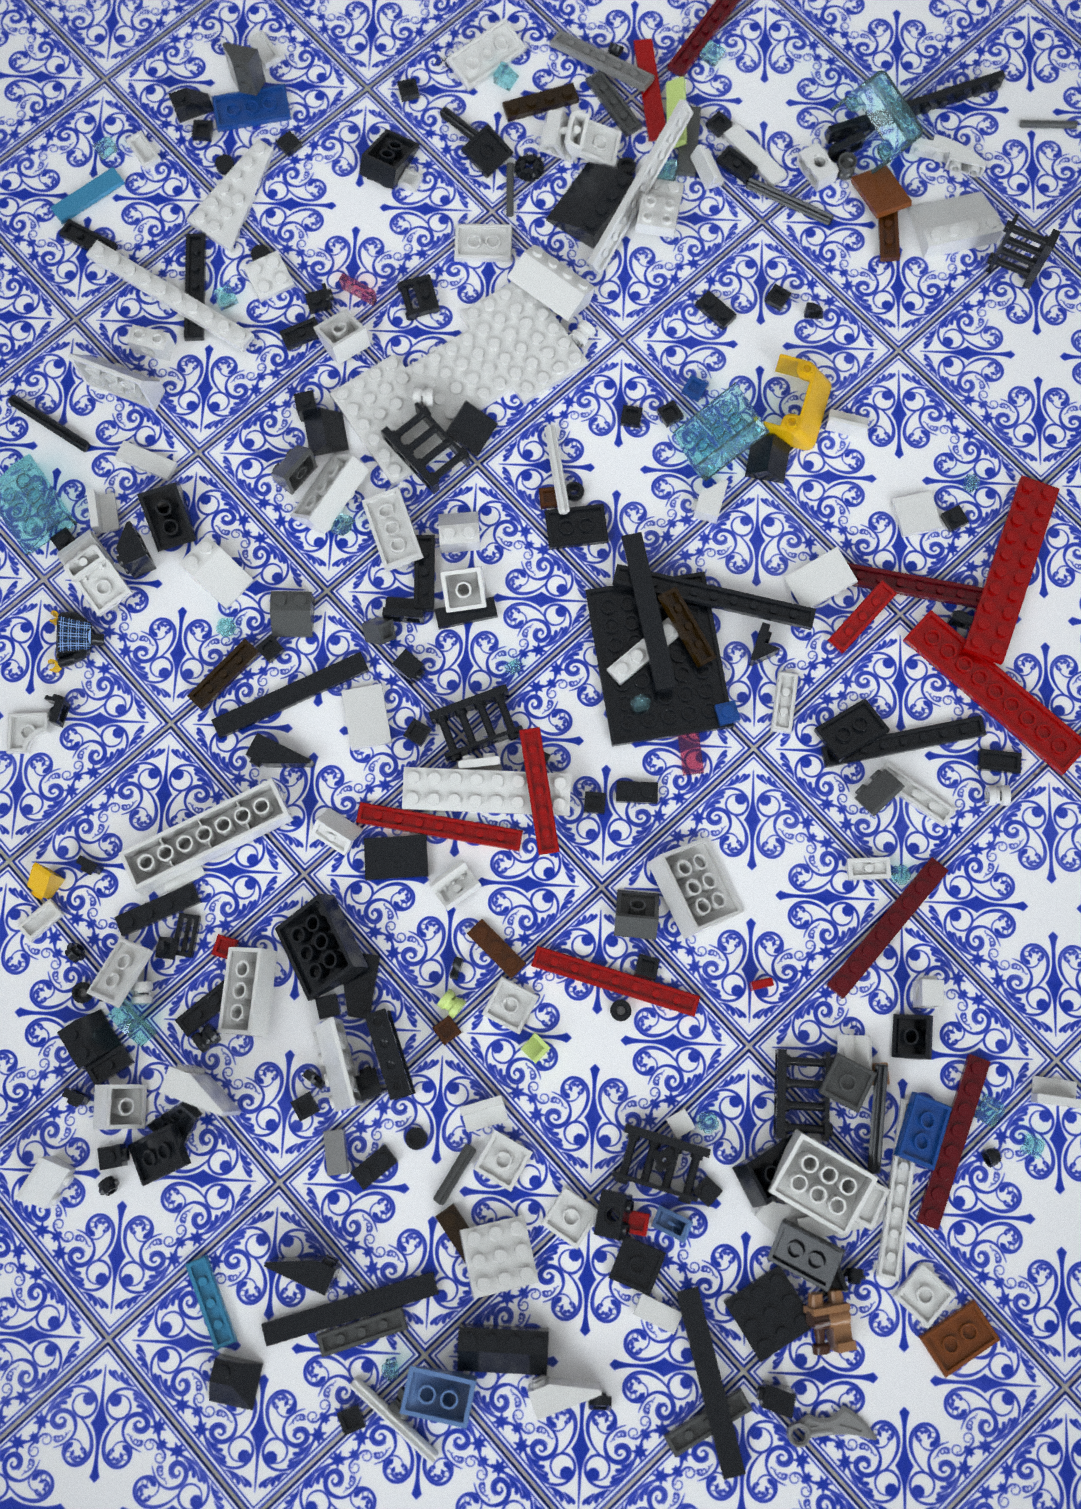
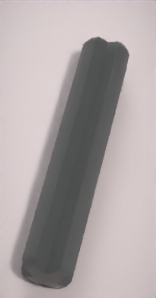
[433,1144,476,1206]

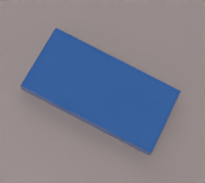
[212,84,292,132]

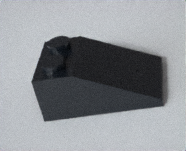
[359,129,420,190]
[137,481,197,552]
[732,1134,793,1208]
[263,1254,342,1296]

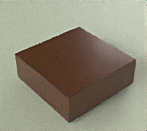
[539,487,558,509]
[432,1016,462,1045]

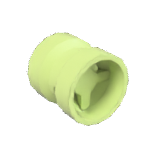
[437,989,467,1019]

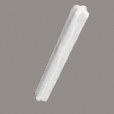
[544,424,570,515]
[350,1377,439,1463]

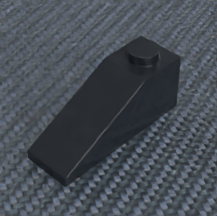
[245,733,315,768]

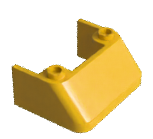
[756,354,831,451]

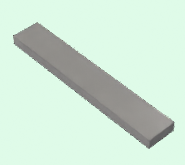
[550,30,654,92]

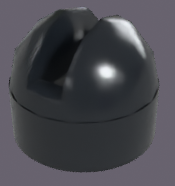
[608,42,624,57]
[982,1148,1001,1168]

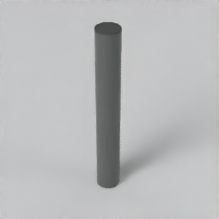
[1019,120,1078,129]
[506,162,514,217]

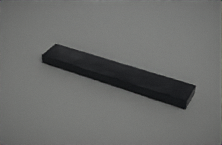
[184,233,207,341]

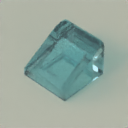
[493,61,519,91]
[92,136,118,160]
[974,1094,1005,1128]

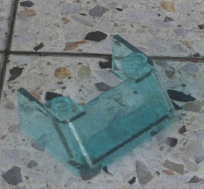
[830,70,923,174]

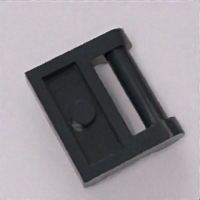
[397,274,440,321]

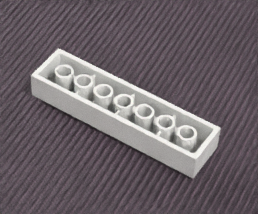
[402,767,571,816]
[118,779,293,894]

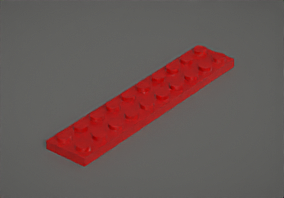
[962,475,1060,665]
[903,610,1081,776]

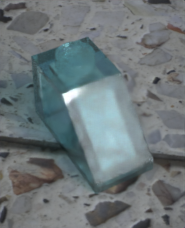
[107,1000,158,1047]

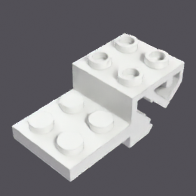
[538,109,622,168]
[635,178,684,238]
[57,530,133,617]

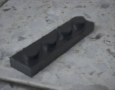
[114,883,202,937]

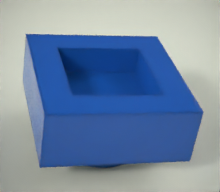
[681,374,708,402]
[714,700,740,726]

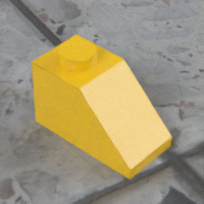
[27,862,65,900]

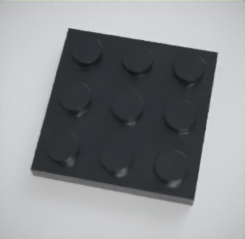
[723,1265,812,1362]

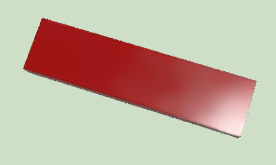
[827,580,897,654]

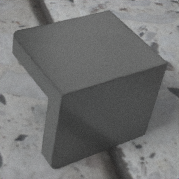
[362,617,396,645]

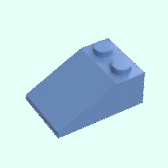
[400,1365,478,1429]

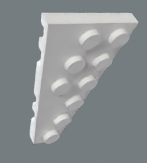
[186,138,274,254]

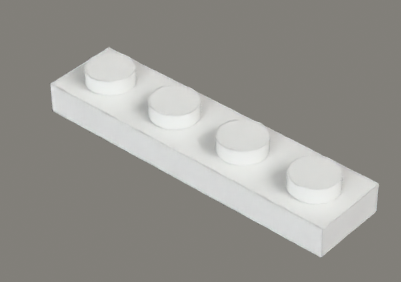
[607,618,679,686]

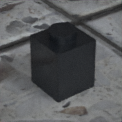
[294,390,318,422]
[392,649,426,684]

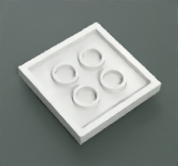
[459,1215,539,1299]

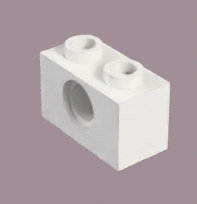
[796,142,839,192]
[127,325,175,362]
[912,975,945,1009]

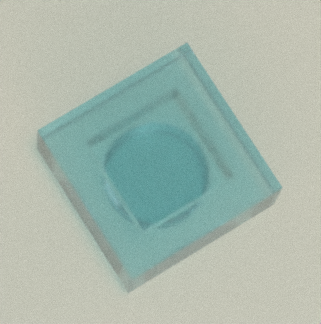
[699,40,726,67]
[657,159,679,181]
[212,284,239,311]
[330,514,355,536]

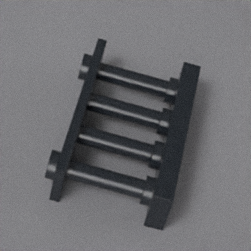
[986,213,1061,289]
[381,402,470,494]
[428,684,523,762]
[364,1008,416,1100]
[773,1049,833,1141]
[611,1123,711,1204]

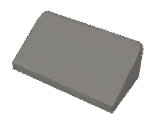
[323,1129,349,1176]

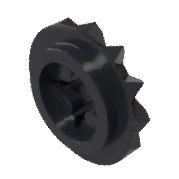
[514,152,544,182]

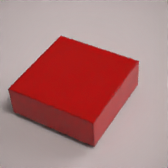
[211,934,239,959]
[749,977,774,991]
[628,1210,650,1237]

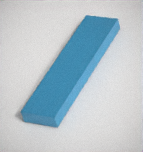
[50,167,125,225]
[185,1255,238,1351]

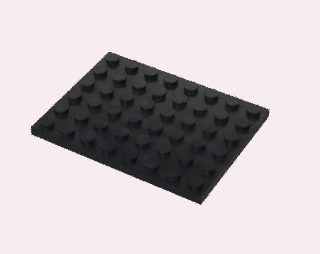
[585,571,734,747]

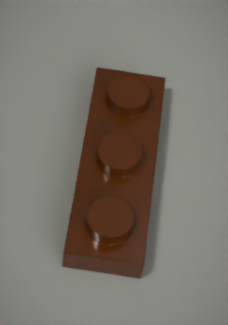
[878,211,900,262]
[467,919,526,979]

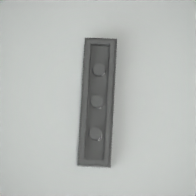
[585,70,642,137]
[676,106,701,177]
[316,1306,408,1357]
[663,1388,753,1458]

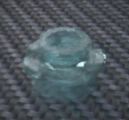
[963,474,980,493]
[216,618,236,637]
[504,658,523,675]
[631,695,651,712]
[891,864,911,885]
[697,1112,719,1134]
[382,1358,399,1382]

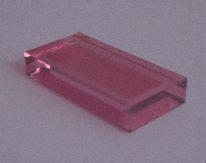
[339,273,377,306]
[678,733,704,776]

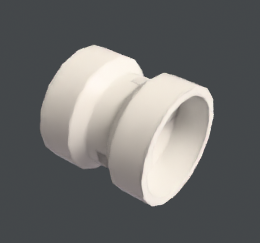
[569,320,596,348]
[413,387,435,408]
[984,785,1011,806]
[131,982,153,1005]

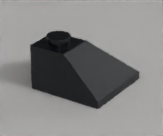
[209,1354,264,1410]

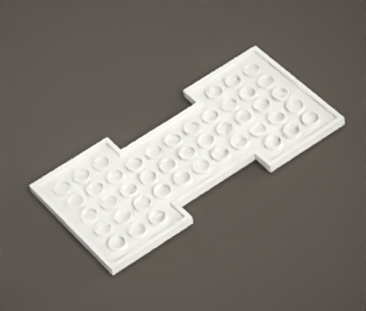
[330,282,589,487]

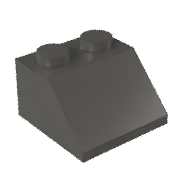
[222,42,266,96]
[271,445,318,495]
[270,591,315,638]
[854,769,905,816]
[614,889,659,940]

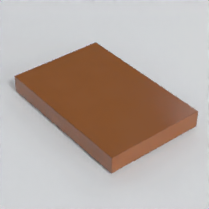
[851,164,912,219]
[918,1299,1001,1378]

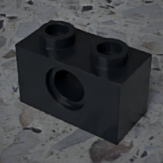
[594,1189,634,1240]

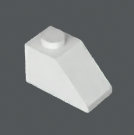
[691,480,729,524]

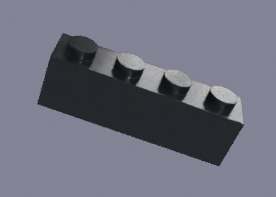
[457,1323,549,1376]

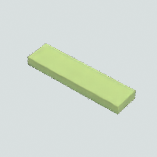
[666,76,687,148]

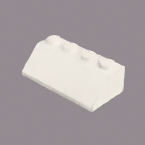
[507,245,596,321]
[290,453,369,534]
[217,947,278,1037]

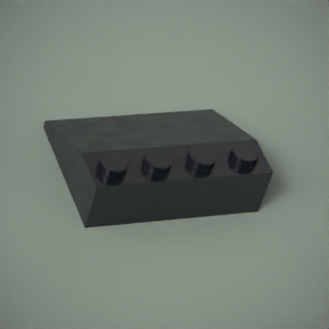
[546,162,635,249]
[275,894,368,1001]

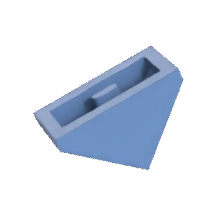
[651,1205,693,1243]

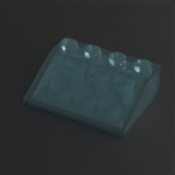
[673,382,770,482]
[0,453,78,555]

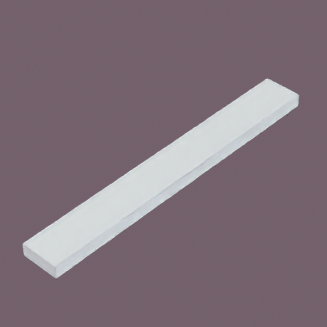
[875,1098,915,1282]

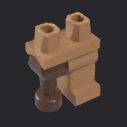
[803,1288,857,1355]

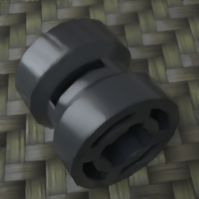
[191,1023,222,1053]

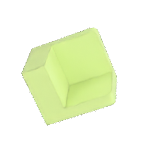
[520,1033,551,1064]

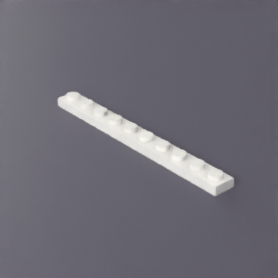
[587,99,693,275]
[86,240,255,352]

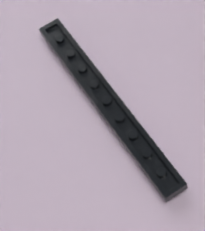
[825,70,1006,144]
[612,564,816,630]

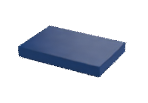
[893,1092,952,1170]

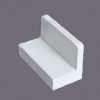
[690,144,724,190]
[825,409,869,439]
[86,489,120,534]
[311,808,363,856]
[837,1035,872,1070]
[1031,1076,1081,1108]
[459,1095,508,1132]

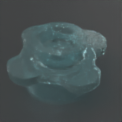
[1020,1133,1046,1159]

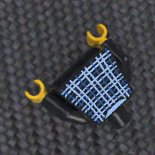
[48,610,104,673]

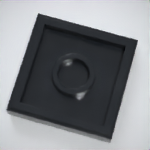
[461,124,514,179]
[446,400,498,457]
[608,1236,666,1296]

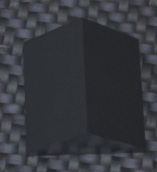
[304,408,349,456]
[745,434,790,484]
[891,1014,933,1061]

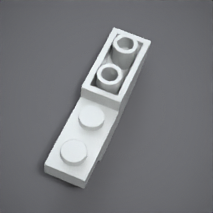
[909,134,987,178]

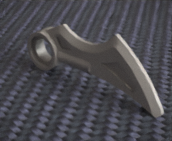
[786,1405,877,1448]

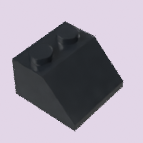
[116,521,157,579]
[57,1009,122,1069]

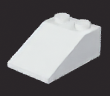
[178,535,254,609]
[528,1375,602,1421]

